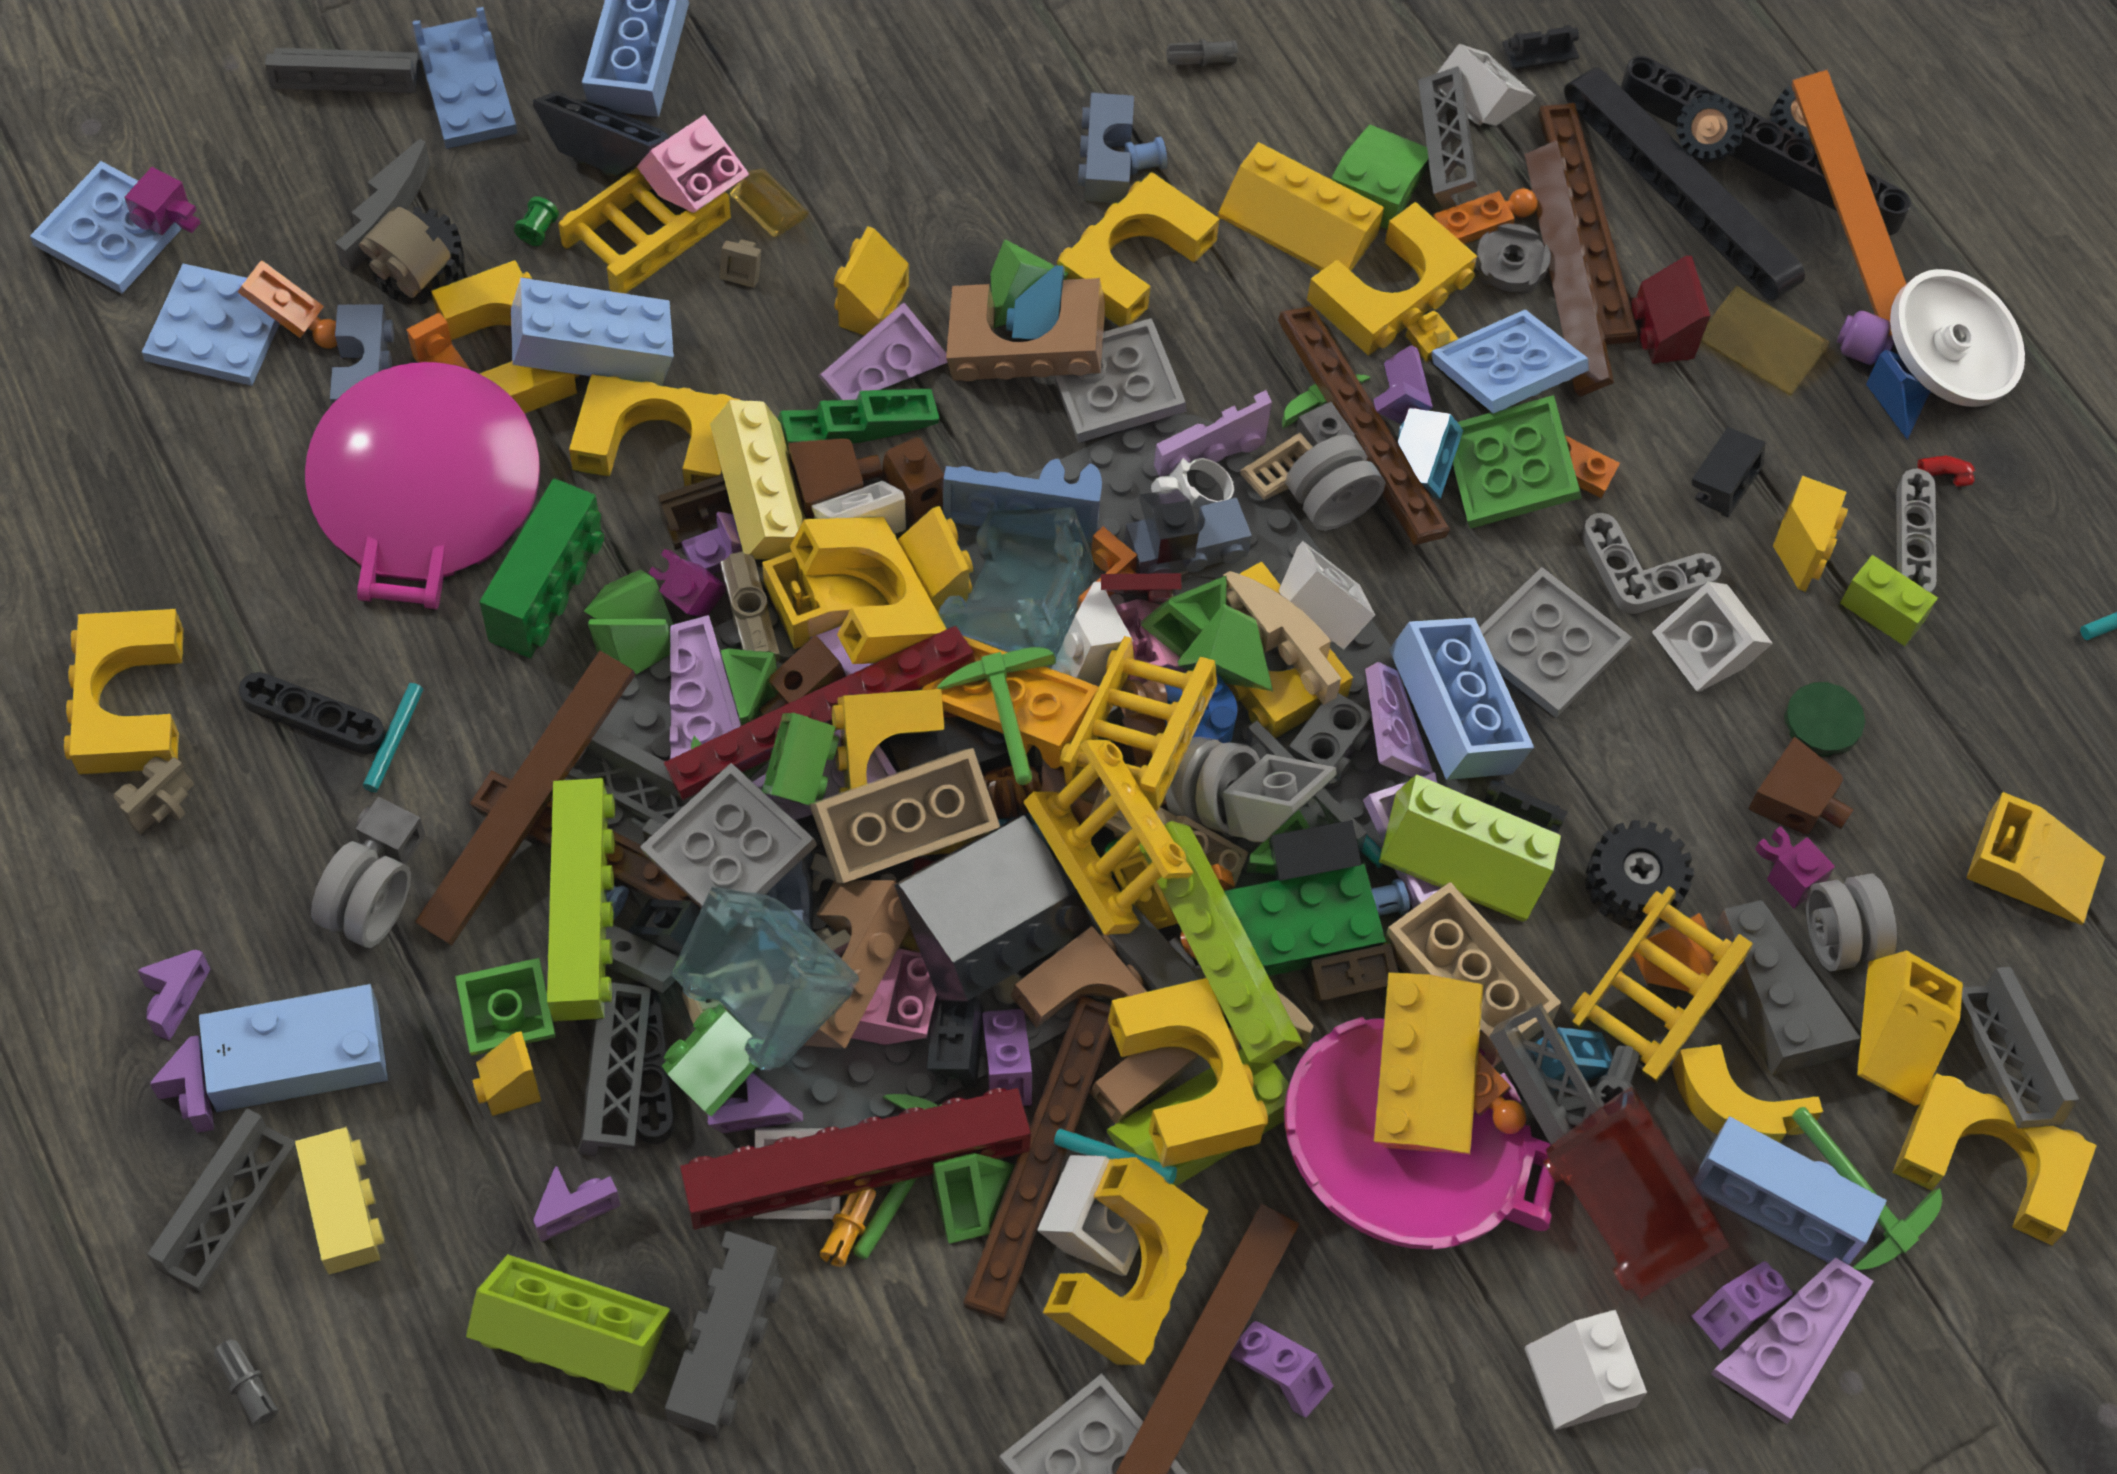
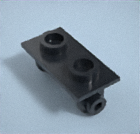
[1502,25,1579,70]
[1483,780,1568,834]

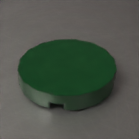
[1784,682,1865,757]

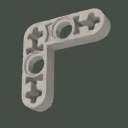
[1582,513,1721,614]

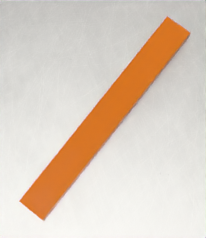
[1791,69,1906,335]

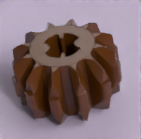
[982,764,1042,820]

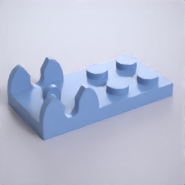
[412,7,517,149]
[943,459,1102,542]

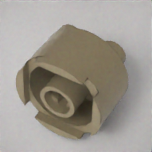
[359,207,451,298]

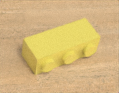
[295,1127,385,1275]

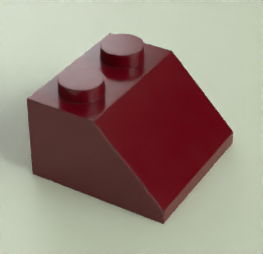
[1631,255,1711,364]

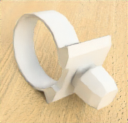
[1151,458,1234,510]

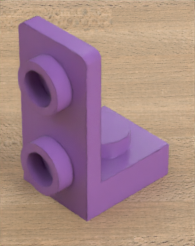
[1373,345,1433,424]
[982,1009,1032,1106]
[1692,1261,1793,1350]
[1231,1321,1333,1418]

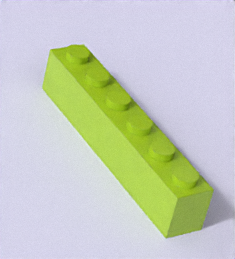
[547,778,615,1021]
[1139,821,1303,1064]

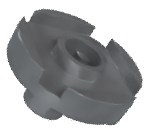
[1476,224,1550,293]

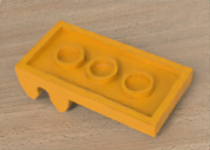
[922,636,1099,769]

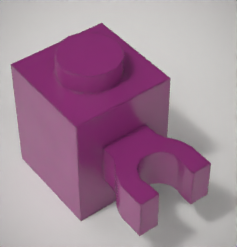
[124,167,201,236]
[648,549,727,617]
[1755,826,1835,909]

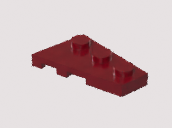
[1101,573,1182,603]

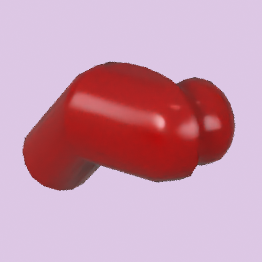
[1917,455,1976,486]

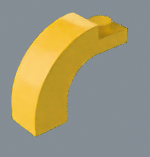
[1672,1044,1823,1143]

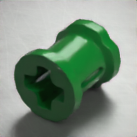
[514,196,560,246]

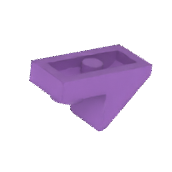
[682,512,743,574]
[138,950,211,1041]
[150,1036,214,1133]
[708,1072,803,1133]
[533,1167,621,1242]

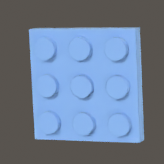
[30,161,182,293]
[142,263,280,386]
[1432,309,1589,414]

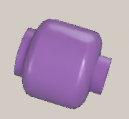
[1836,310,1894,365]

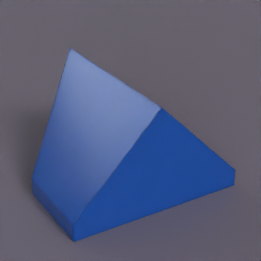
[1866,350,1931,440]

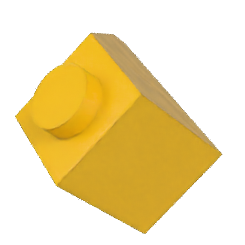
[472,1031,541,1116]

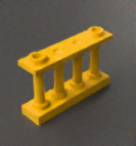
[558,168,731,294]
[1060,636,1217,811]
[1023,740,1194,935]
[1571,886,1753,1083]

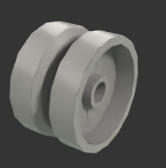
[1285,434,1386,531]
[1166,736,1260,834]
[311,841,411,948]
[1806,873,1897,971]

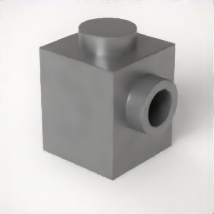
[1295,402,1355,447]
[356,797,426,864]

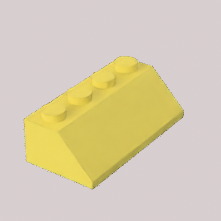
[710,400,806,560]

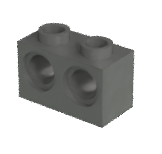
[1288,693,1373,790]

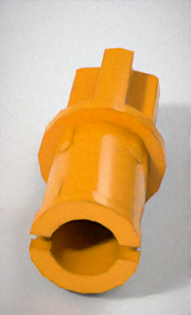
[819,1188,876,1267]

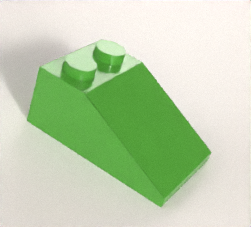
[1331,124,1429,229]

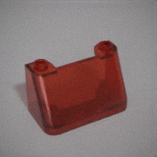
[1543,1086,1730,1299]

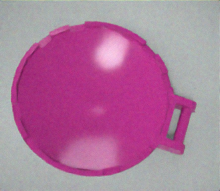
[305,362,540,609]
[1284,1017,1563,1249]

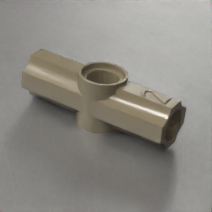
[720,552,780,662]

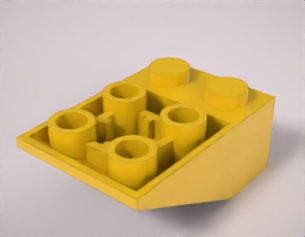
[762,552,889,649]
[1966,792,2105,925]
[1857,951,1963,1106]

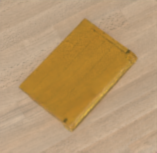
[1701,286,1831,396]

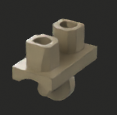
[114,756,194,835]

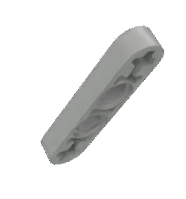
[1896,469,1937,593]

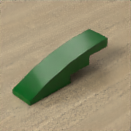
[777,389,940,450]

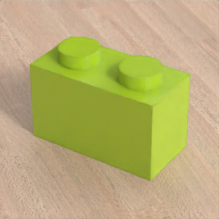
[1840,555,1938,646]

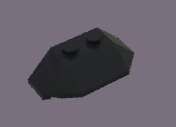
[533,91,671,176]

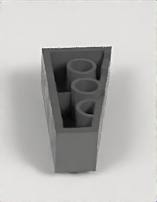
[1713,900,1861,1076]
[665,1231,784,1438]

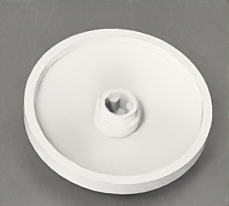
[1890,269,2025,407]

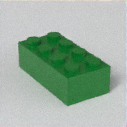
[479,478,604,659]
[1224,864,1386,976]

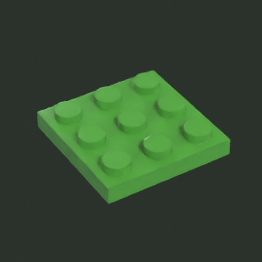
[1453,395,1582,529]

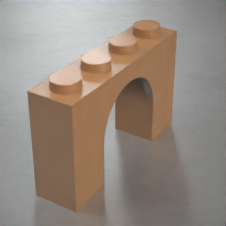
[946,278,1105,381]
[758,880,910,1048]
[1010,926,1199,1124]

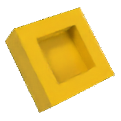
[1405,310,1459,362]

